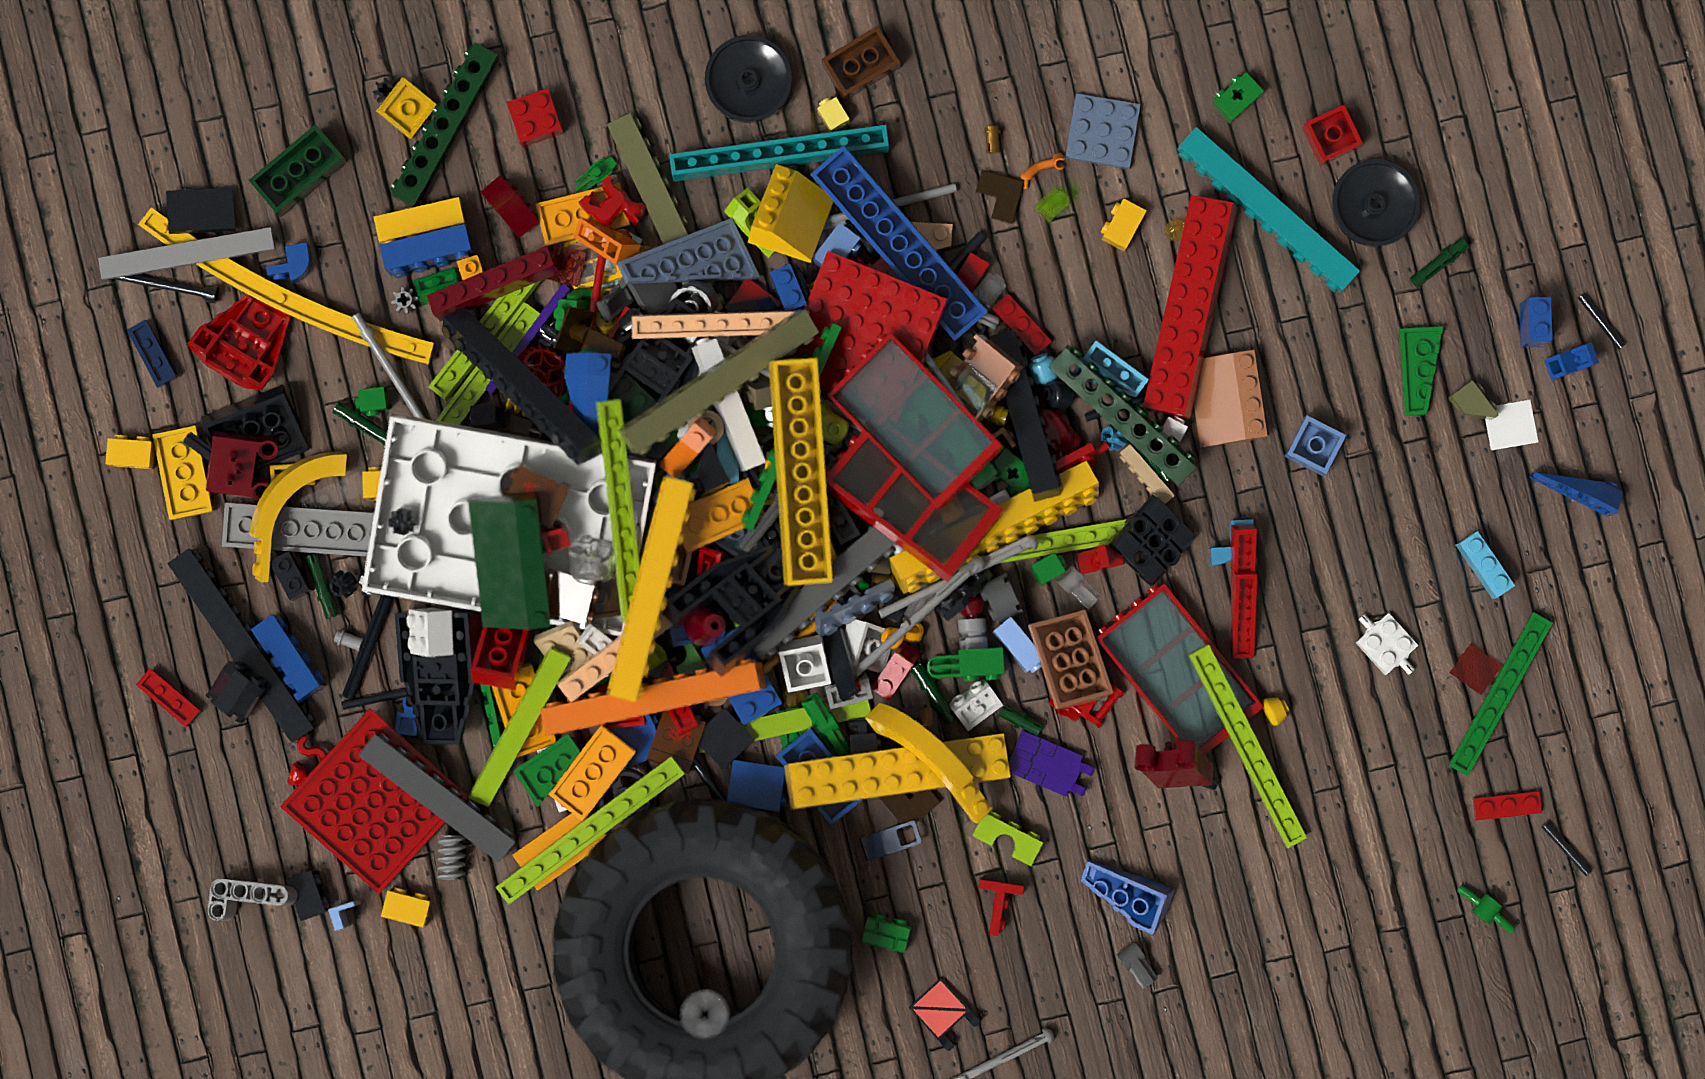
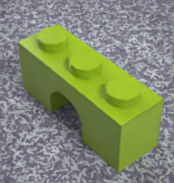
[724,188,776,258]
[972,811,1043,866]

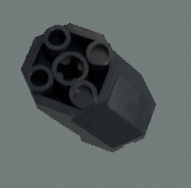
[205,660,266,723]

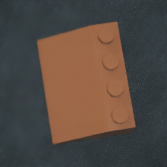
[1193,350,1268,448]
[1028,610,1113,709]

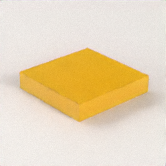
[376,77,436,139]

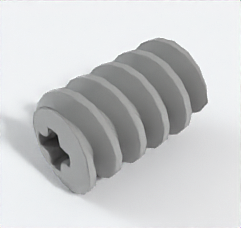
[437,835,466,880]

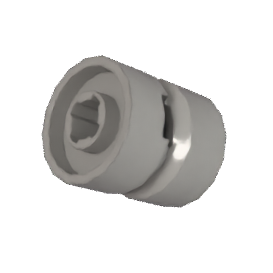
[958,618,988,650]

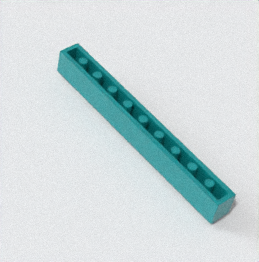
[669,125,889,182]
[1177,127,1360,293]

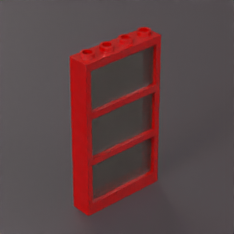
[825,415,1004,583]

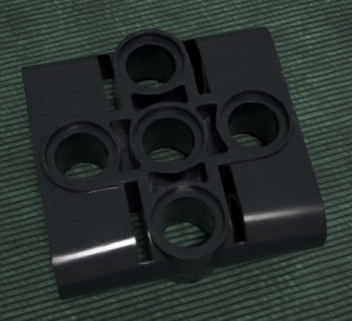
[1108,495,1196,586]

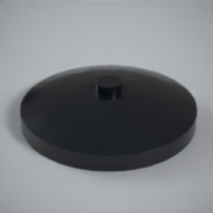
[705,35,792,123]
[1332,159,1420,247]

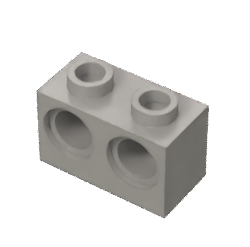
[823,671,873,709]

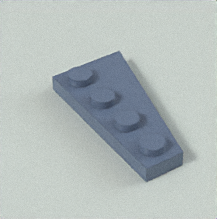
[815,579,895,637]

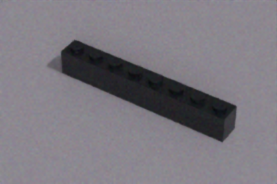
[989,330,1063,502]

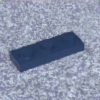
[127,320,178,388]

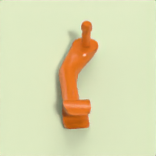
[1020,153,1065,189]

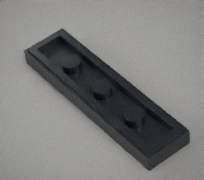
[822,625,861,702]

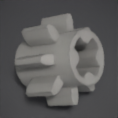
[391,287,419,315]

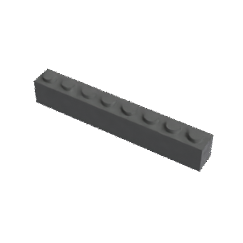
[753,527,897,659]
[358,732,515,863]

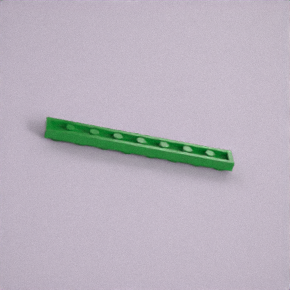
[1448,612,1553,776]

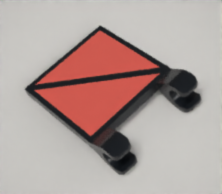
[908,978,980,1051]

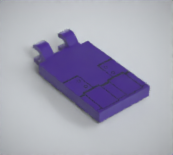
[1008,731,1095,797]

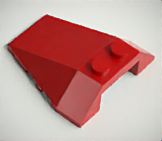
[187,294,291,391]

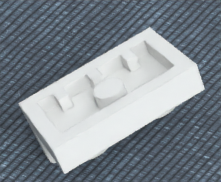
[949,679,1003,731]

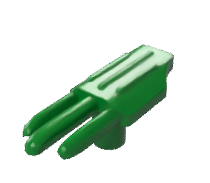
[575,157,617,192]

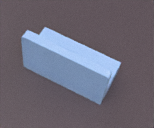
[328,900,361,931]

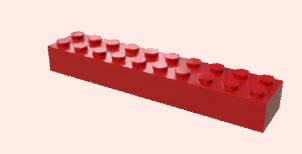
[1143,195,1238,419]

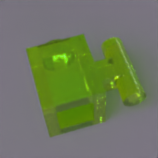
[1035,187,1070,224]

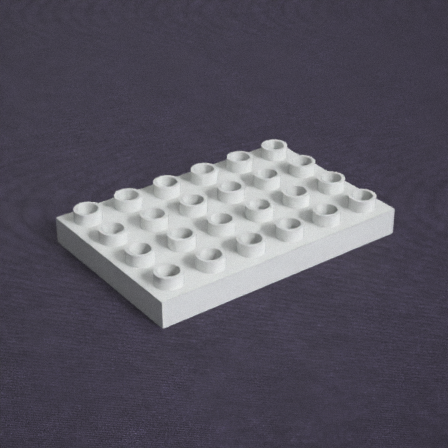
[362,413,656,636]

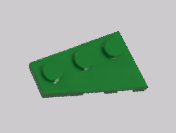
[513,734,581,807]

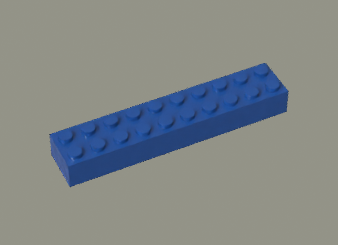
[810,145,988,341]

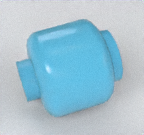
[1028,353,1058,387]

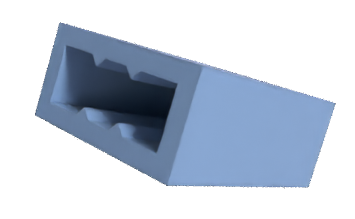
[992,617,1041,673]

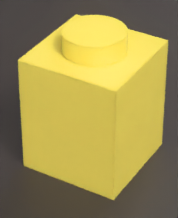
[817,97,850,132]

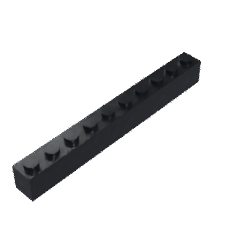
[442,307,601,466]
[167,548,317,743]

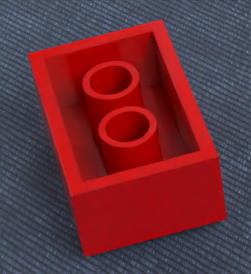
[471,627,532,691]

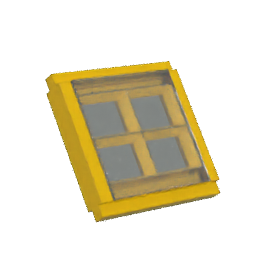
[564,239,623,289]

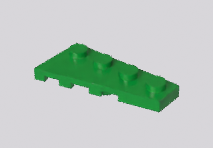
[1399,326,1443,416]
[480,684,503,748]

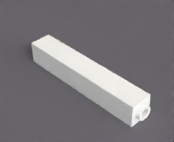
[691,337,766,472]

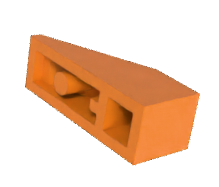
[574,217,641,265]
[659,416,717,479]

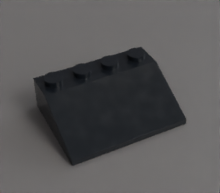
[201,385,309,472]

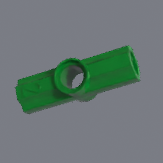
[801,693,850,757]

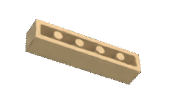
[1119,444,1175,504]

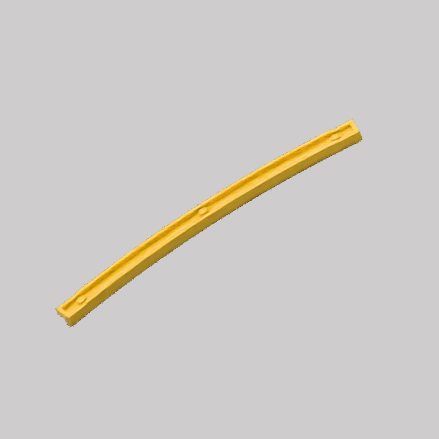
[138,207,434,365]

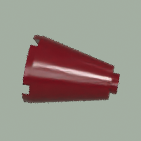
[683,603,728,646]

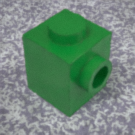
[355,387,389,417]

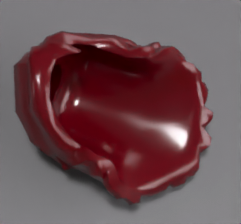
[1037,408,1082,461]

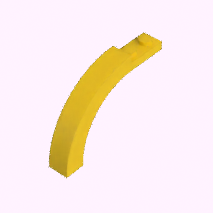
[249,452,347,582]
[865,703,992,823]

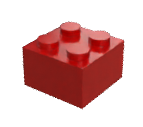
[507,88,564,147]
[1302,105,1363,166]

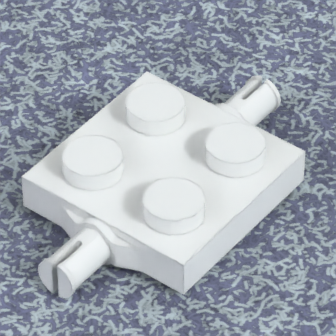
[1355,613,1418,675]

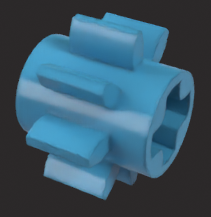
[1100,424,1127,451]

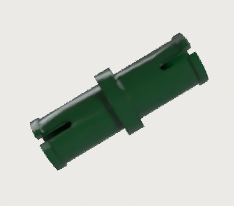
[998,704,1043,736]

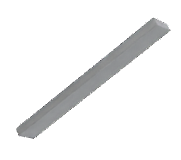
[98,227,275,280]

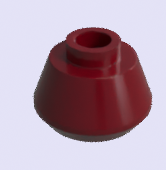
[960,595,985,619]

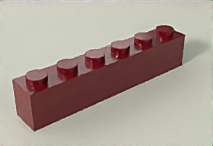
[427,246,561,321]

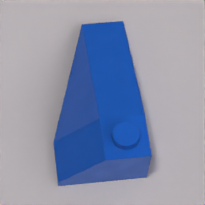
[1529,472,1623,517]

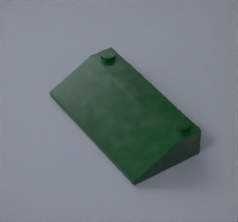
[468,492,551,629]

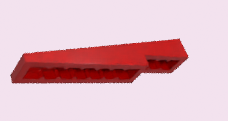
[1231,524,1257,659]

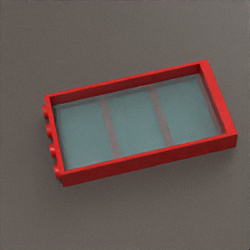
[827,333,1004,510]
[1095,584,1264,755]

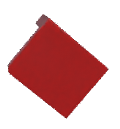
[542,524,571,555]

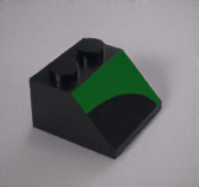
[686,442,730,501]

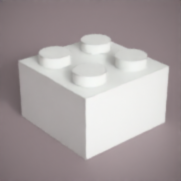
[407,608,453,657]
[779,635,831,693]

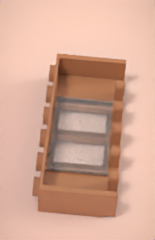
[918,334,1023,466]

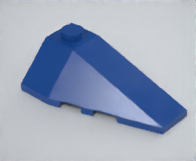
[565,352,611,439]
[1081,860,1175,935]

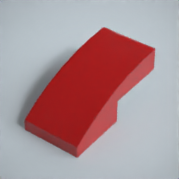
[957,253,989,292]

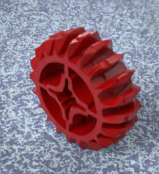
[517,345,568,398]

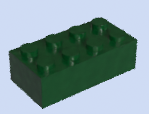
[248,124,347,217]

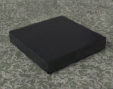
[699,708,755,770]

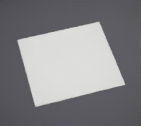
[1485,400,1538,450]

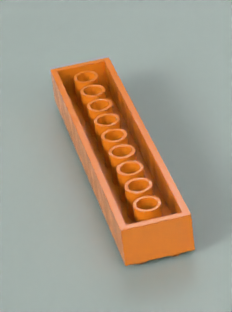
[540,659,767,736]

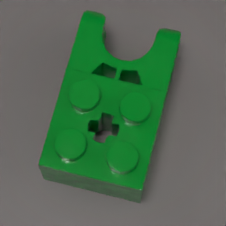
[926,648,1004,682]

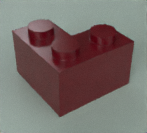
[480,175,539,238]

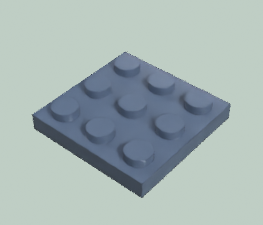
[1065,94,1140,169]

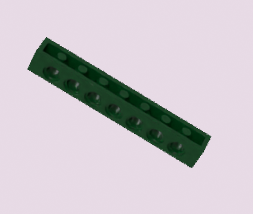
[390,43,500,208]
[1049,345,1197,485]

